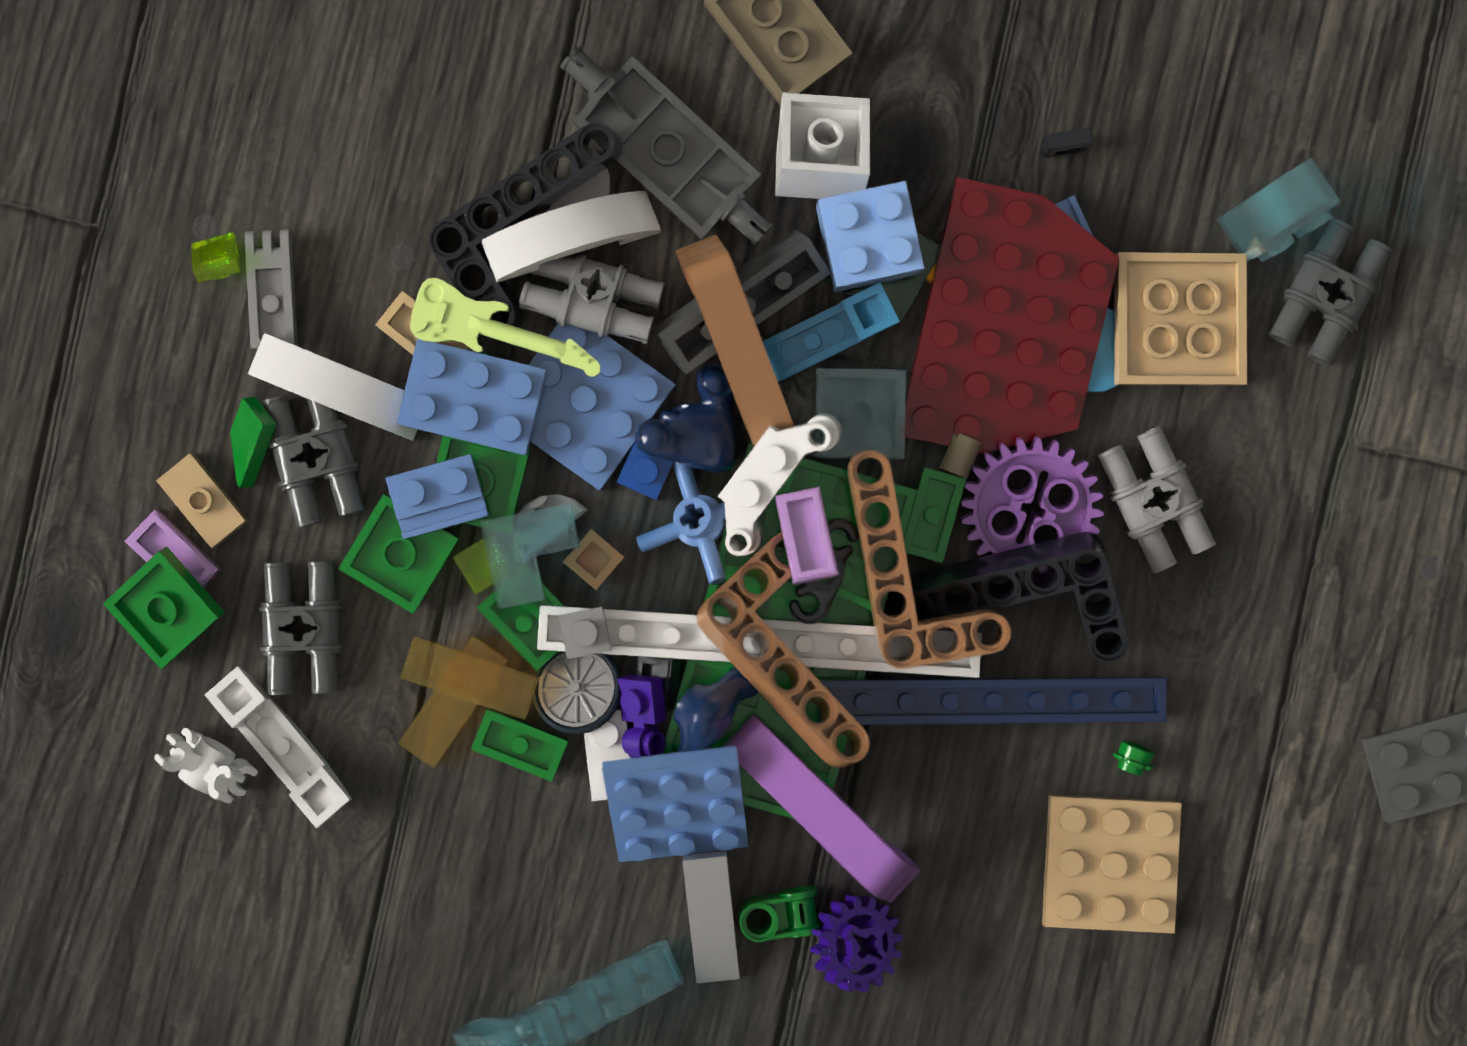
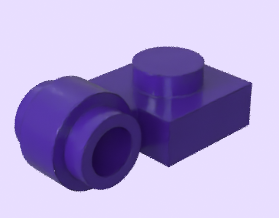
[617,674,666,758]

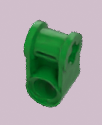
[737,885,823,942]

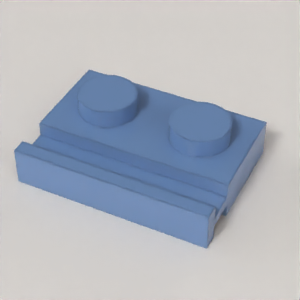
[385,454,490,539]

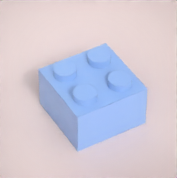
[816,181,924,293]

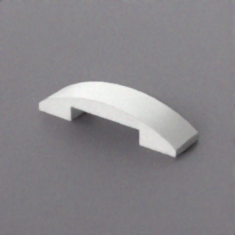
[482,191,661,283]
[248,333,418,441]
[205,666,352,829]

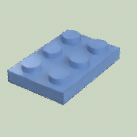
[397,338,547,456]

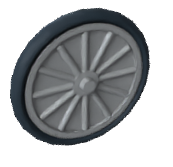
[532,651,621,735]

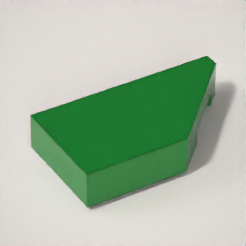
[230,397,276,488]

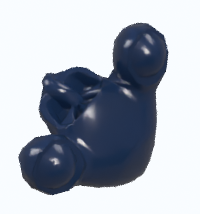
[634,364,737,473]
[674,667,758,753]

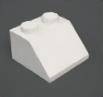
[775,92,870,199]

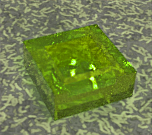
[191,232,241,283]
[453,534,514,595]

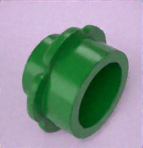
[1113,740,1155,776]

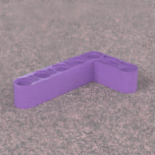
[723,714,921,903]

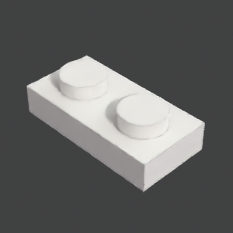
[584,709,631,801]

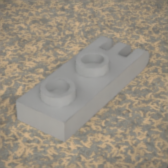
[245,229,298,350]

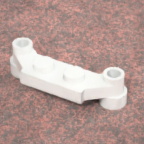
[718,414,842,556]

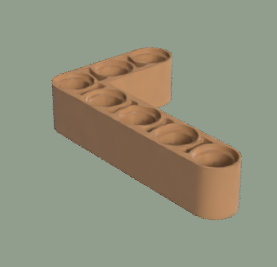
[675,234,794,447]
[848,450,1011,669]
[697,532,870,768]

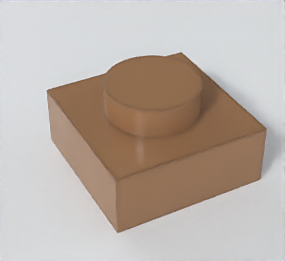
[563,529,625,590]

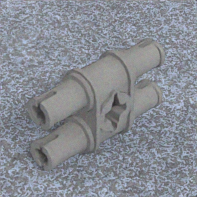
[519,254,665,344]
[1098,426,1216,573]

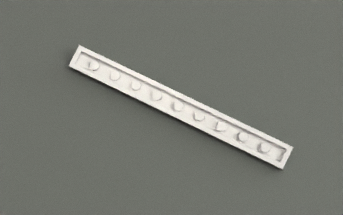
[537,605,982,678]

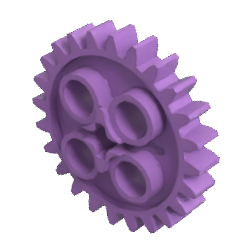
[960,436,1104,574]

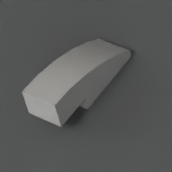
[683,851,740,983]

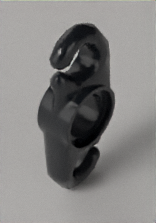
[789,518,859,624]

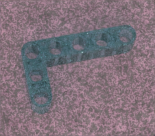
[451,940,685,1046]

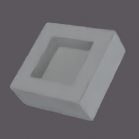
[558,606,612,660]

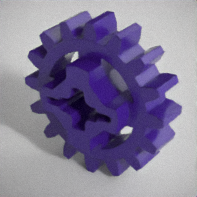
[810,895,903,992]

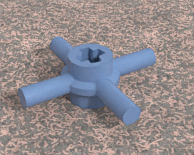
[636,461,726,585]

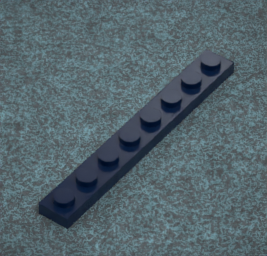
[818,676,1167,725]

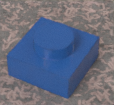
[617,443,674,500]

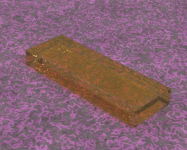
[398,635,509,768]
[400,636,540,720]

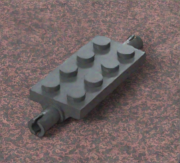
[560,46,773,246]

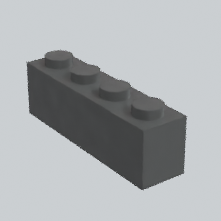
[652,229,831,374]

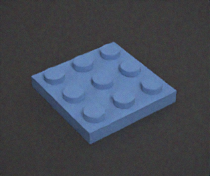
[529,323,676,491]
[602,746,749,862]

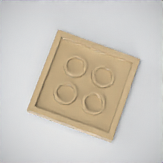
[1114,252,1247,386]
[1042,794,1182,934]

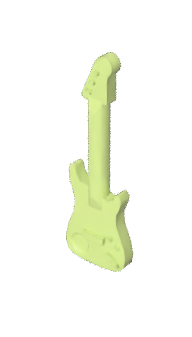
[410,278,601,377]

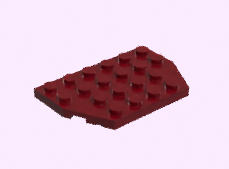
[897,177,1119,454]

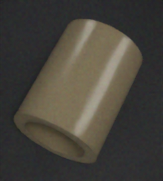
[939,432,982,480]

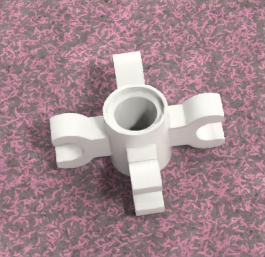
[154,728,258,804]

